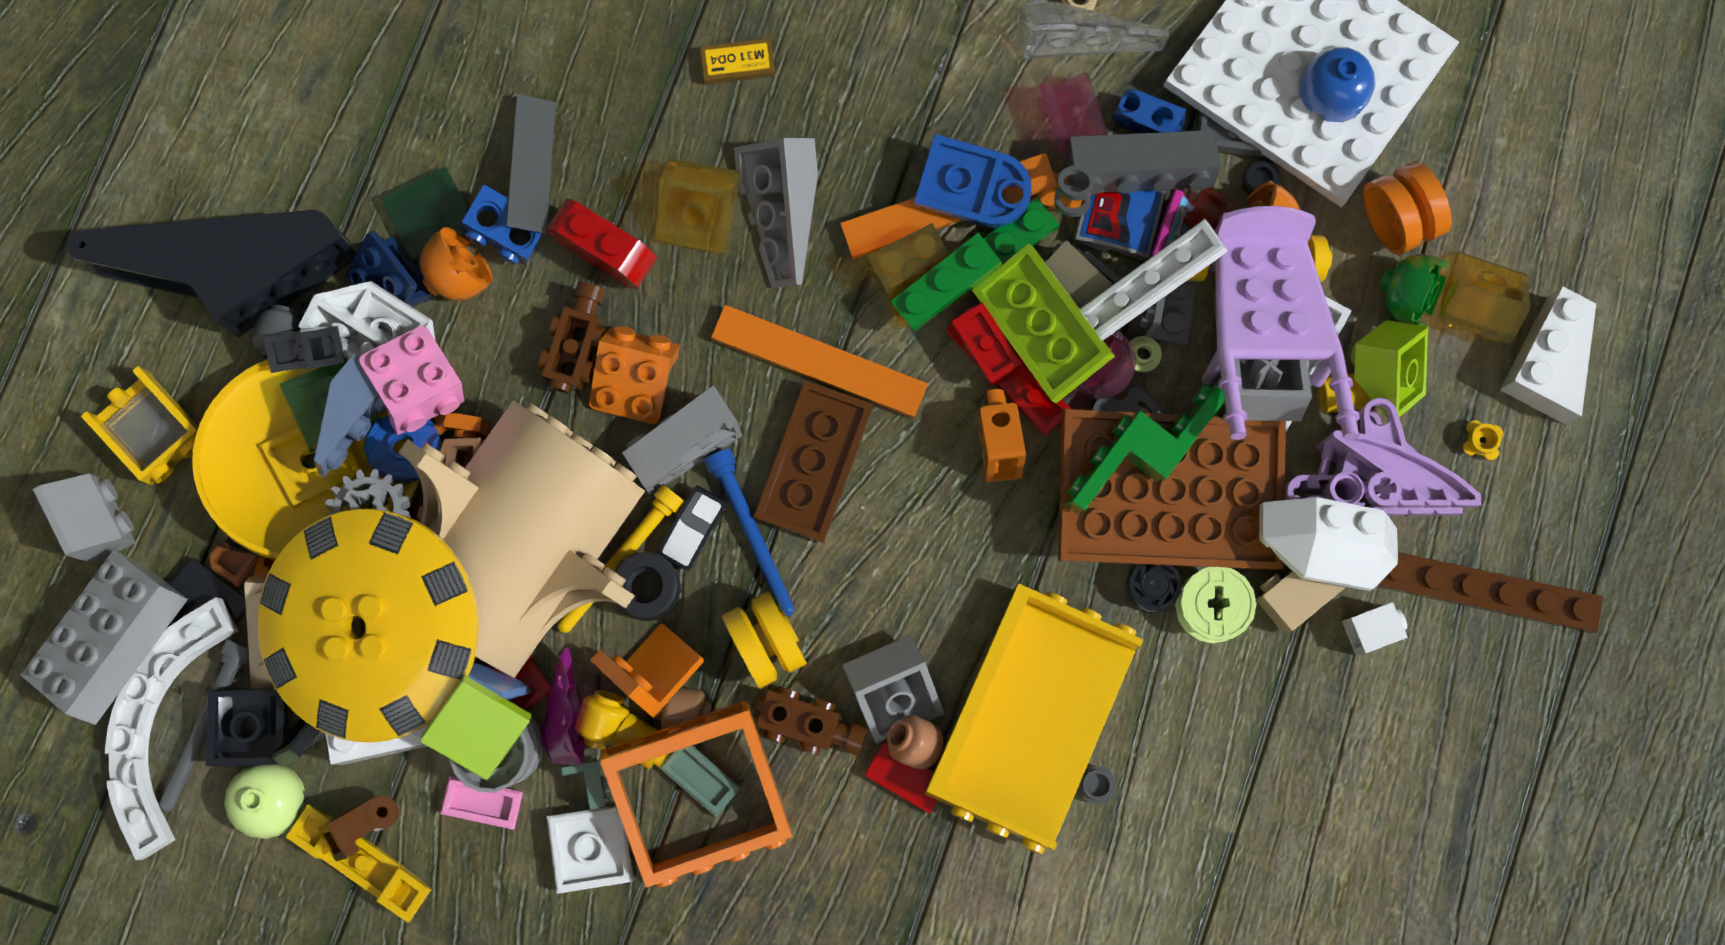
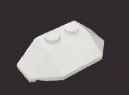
[298,281,435,359]
[1259,497,1398,591]

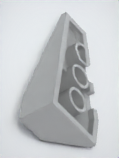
[734,138,818,288]

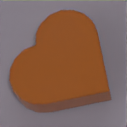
[209,545,259,588]

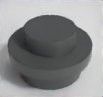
[1078,766,1116,804]

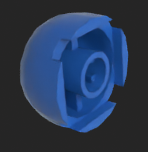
[1299,47,1376,122]

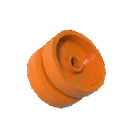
[1363,161,1452,256]

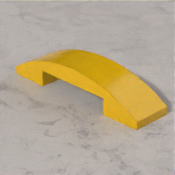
[286,805,431,923]

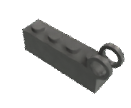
[1054,130,1221,217]

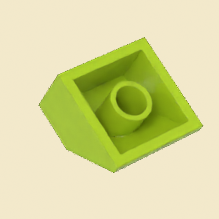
[1351,320,1428,419]

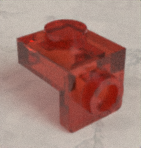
[1183,187,1236,231]

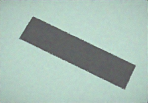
[507,94,556,234]

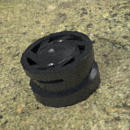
[1126,564,1182,613]

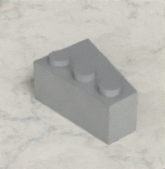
[622,385,742,495]

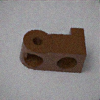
[318,795,398,862]

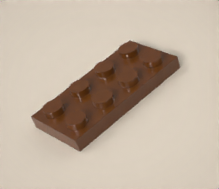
[754,380,874,544]

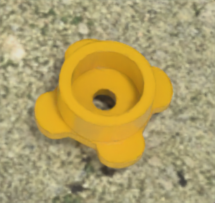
[1462,420,1503,461]

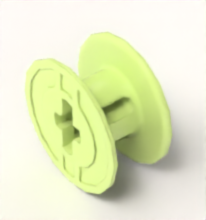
[1175,567,1256,644]

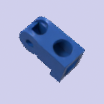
[1112,89,1186,134]

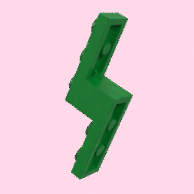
[891,197,1060,332]
[1065,381,1225,514]

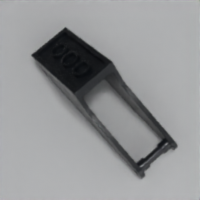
[67,210,357,338]

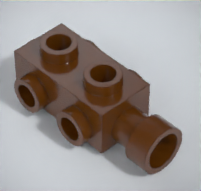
[538,281,606,394]
[753,686,868,756]

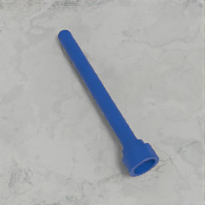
[703,449,794,617]

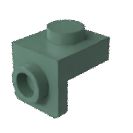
[560,755,613,810]

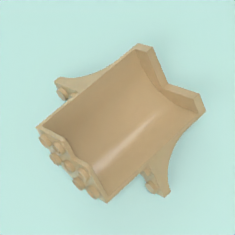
[399,400,645,678]

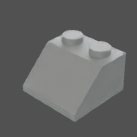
[33,473,136,564]
[842,635,944,744]

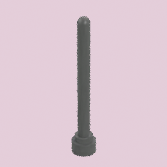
[159,638,249,812]

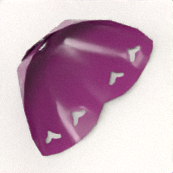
[540,648,584,765]

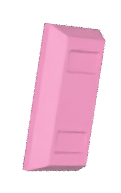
[440,776,523,830]

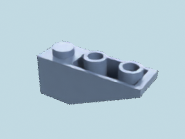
[314,353,387,477]

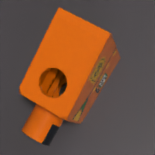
[978,389,1026,483]

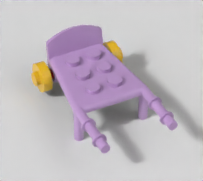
[1187,206,1360,440]

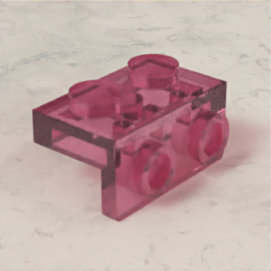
[1039,72,1108,155]

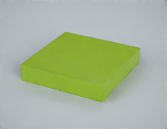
[420,675,531,780]

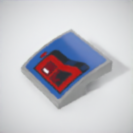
[1073,190,1166,261]

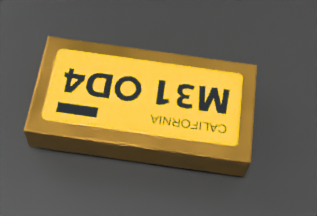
[700,38,775,85]

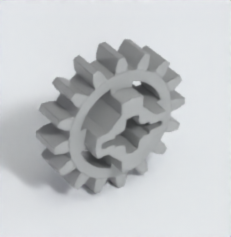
[325,469,411,518]

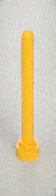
[557,484,685,633]

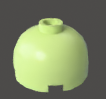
[224,765,305,839]

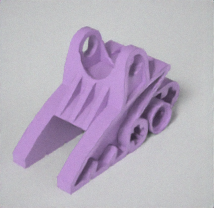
[1284,398,1481,516]

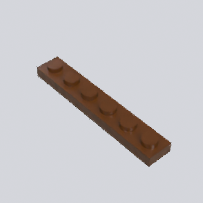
[1376,552,1603,634]

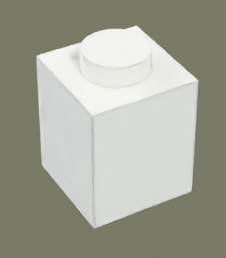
[1342,602,1408,656]

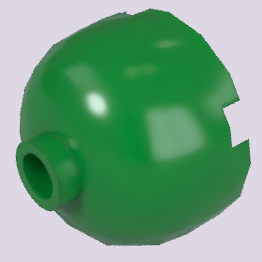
[1380,254,1449,326]

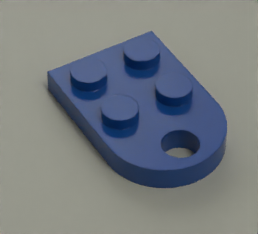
[914,134,1031,228]

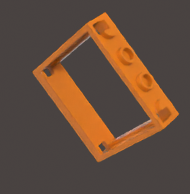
[600,700,792,888]

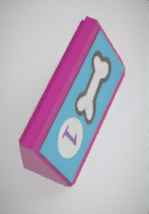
[1148,189,1194,259]

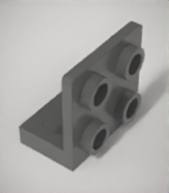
[1139,281,1198,348]

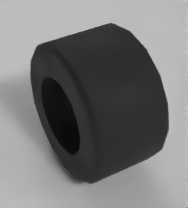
[614,552,681,621]

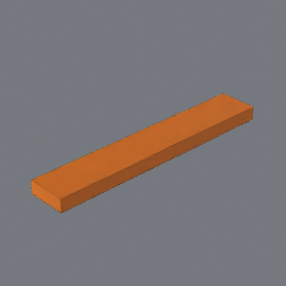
[841,153,1058,259]
[711,305,928,419]

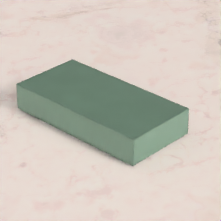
[659,745,741,817]

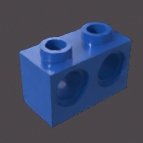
[462,185,549,265]

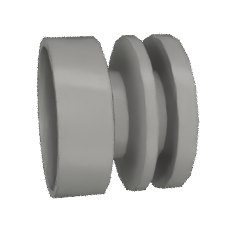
[449,717,544,792]

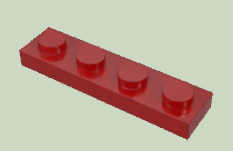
[945,305,1071,437]

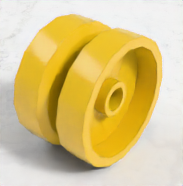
[721,591,807,689]

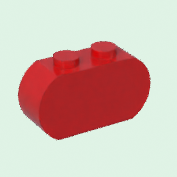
[546,198,657,290]

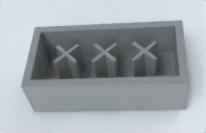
[1213,288,1312,421]
[21,550,188,725]

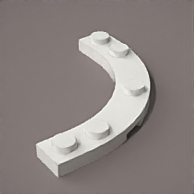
[105,597,238,860]

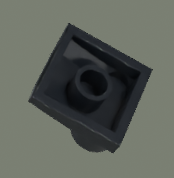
[206,688,288,767]

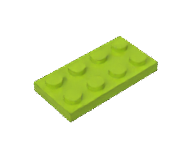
[972,243,1115,403]

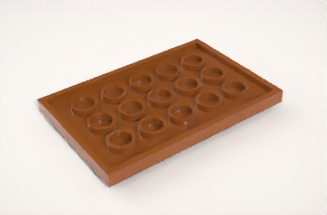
[1058,409,1286,570]

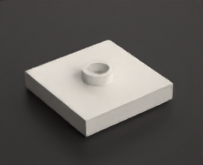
[547,806,634,894]

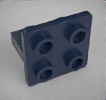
[346,231,433,307]

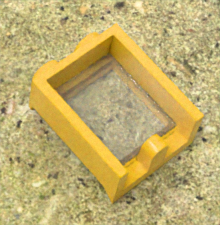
[81,366,199,485]

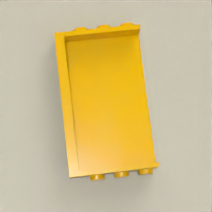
[925,584,1143,855]

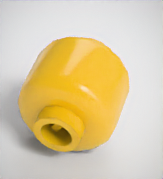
[575,690,629,750]

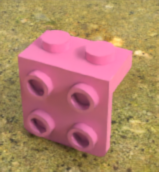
[359,326,464,435]

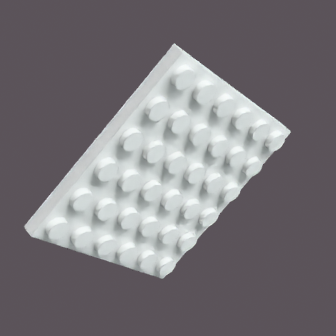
[1163,0,1459,208]

